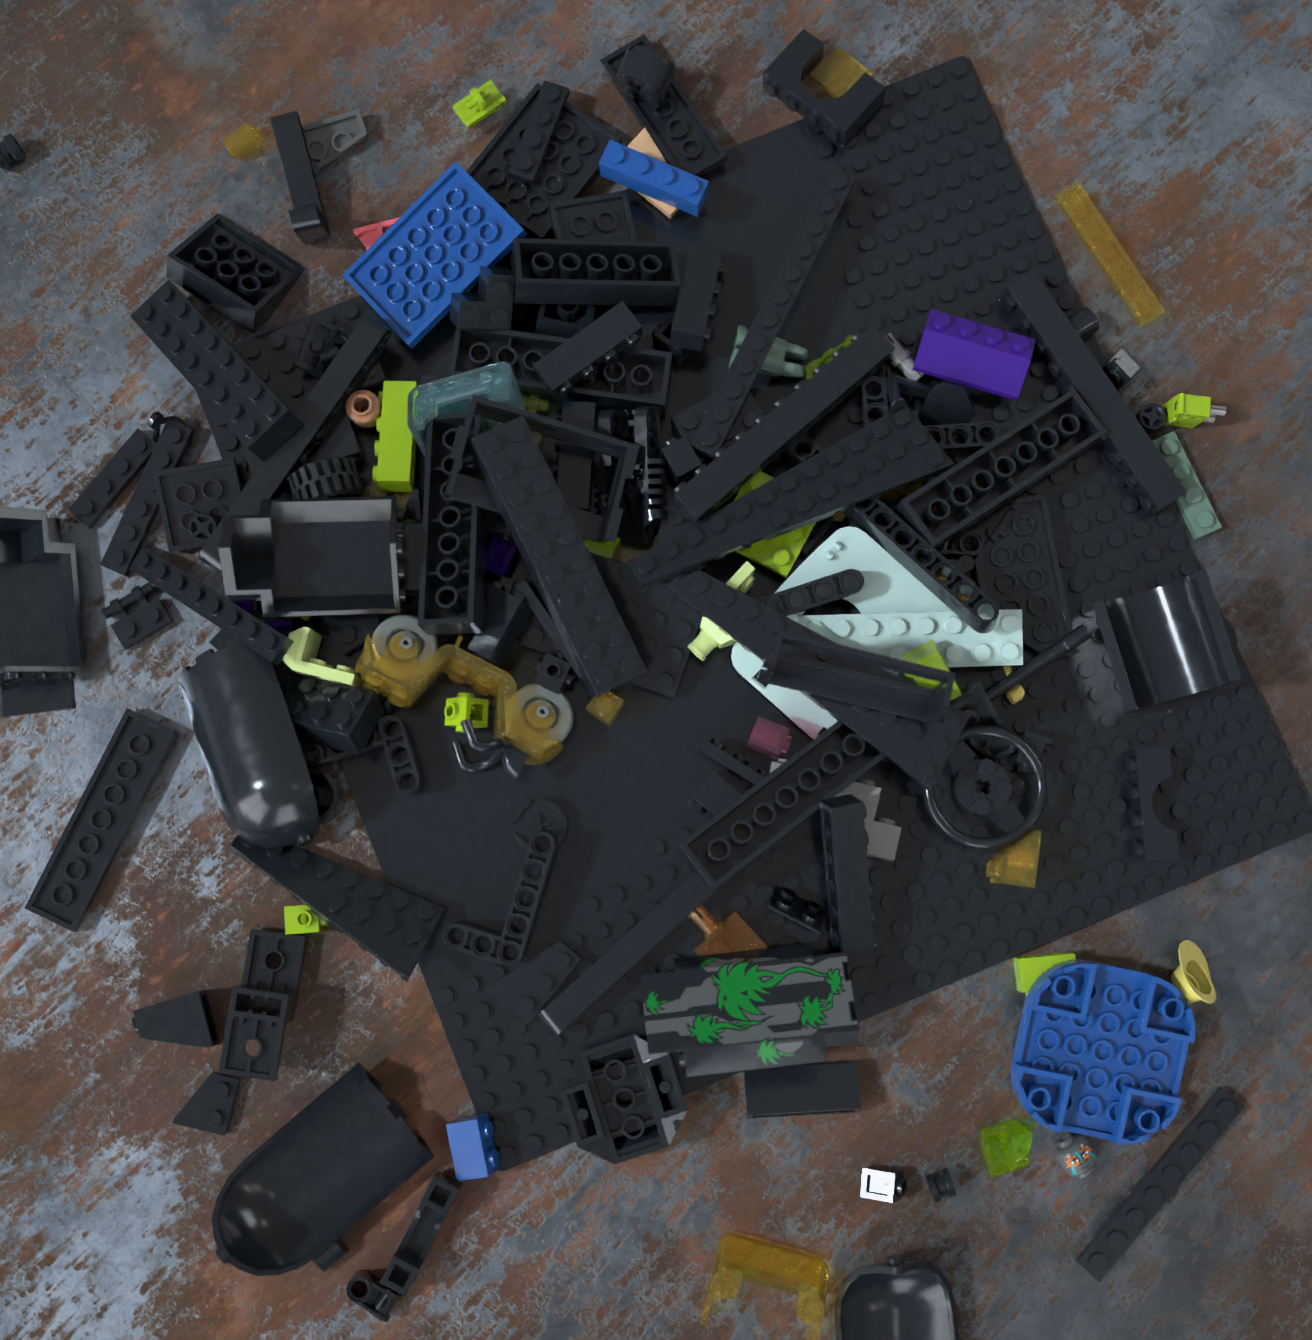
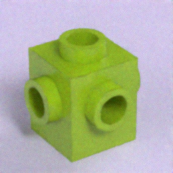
[444,693,489,733]

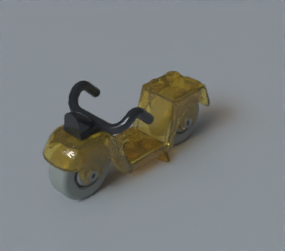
[355,615,573,780]

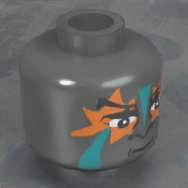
[1054,1133,1098,1178]

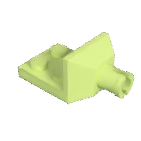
[687,561,755,661]
[282,627,365,688]

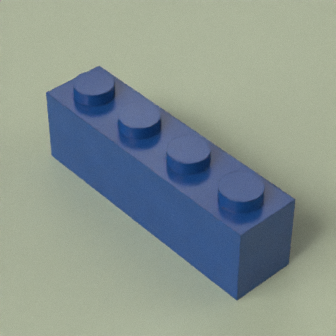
[599,140,709,217]

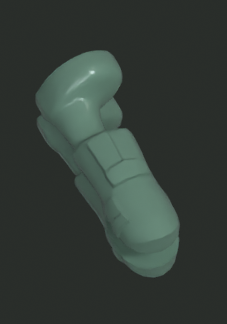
[728,325,808,377]

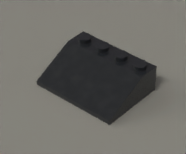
[166,213,304,334]

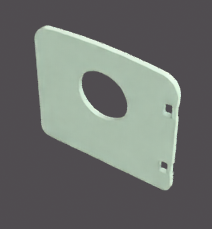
[731,526,952,740]

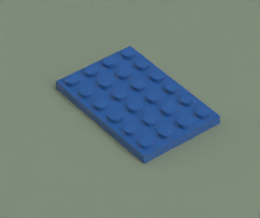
[342,161,527,348]

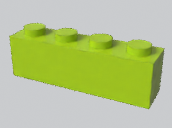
[373,381,419,492]

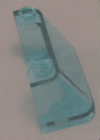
[407,362,535,458]

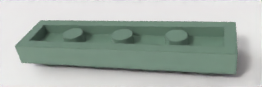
[1152,431,1222,540]

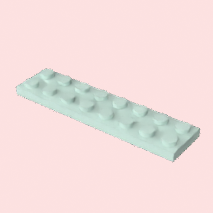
[798,609,1023,669]

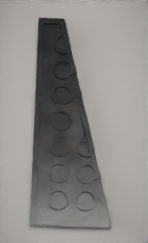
[230,835,444,981]

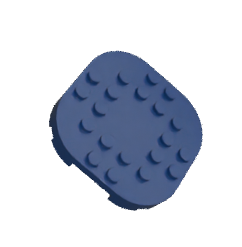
[1011,959,1195,1145]

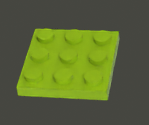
[734,471,816,578]

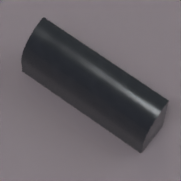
[744,1062,861,1119]

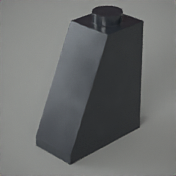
[132,990,220,1048]

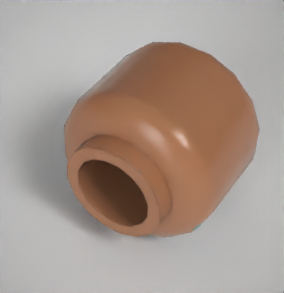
[345,390,382,428]

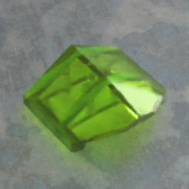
[978,1118,1032,1178]

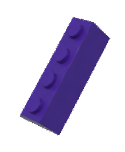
[912,309,1036,400]

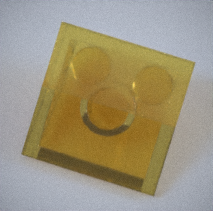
[987,830,1042,888]

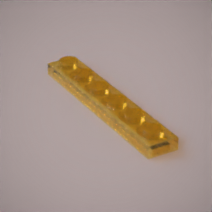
[1054,182,1165,329]

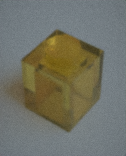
[586,691,625,727]

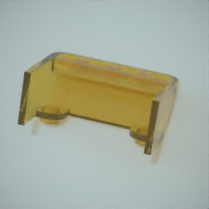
[699,1231,829,1340]

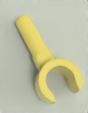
[1003,665,1024,705]

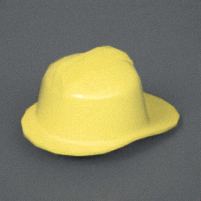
[1171,940,1216,1005]

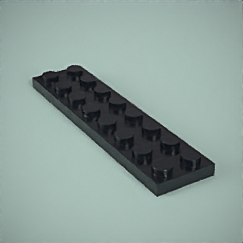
[25,708,178,932]

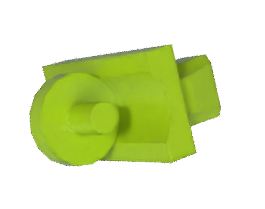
[452,80,507,130]

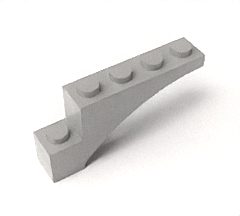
[768,758,902,862]

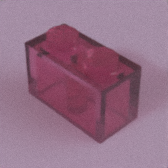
[746,716,792,759]

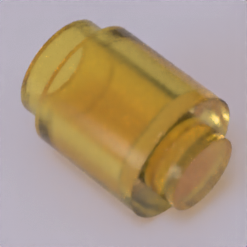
[222,122,264,159]

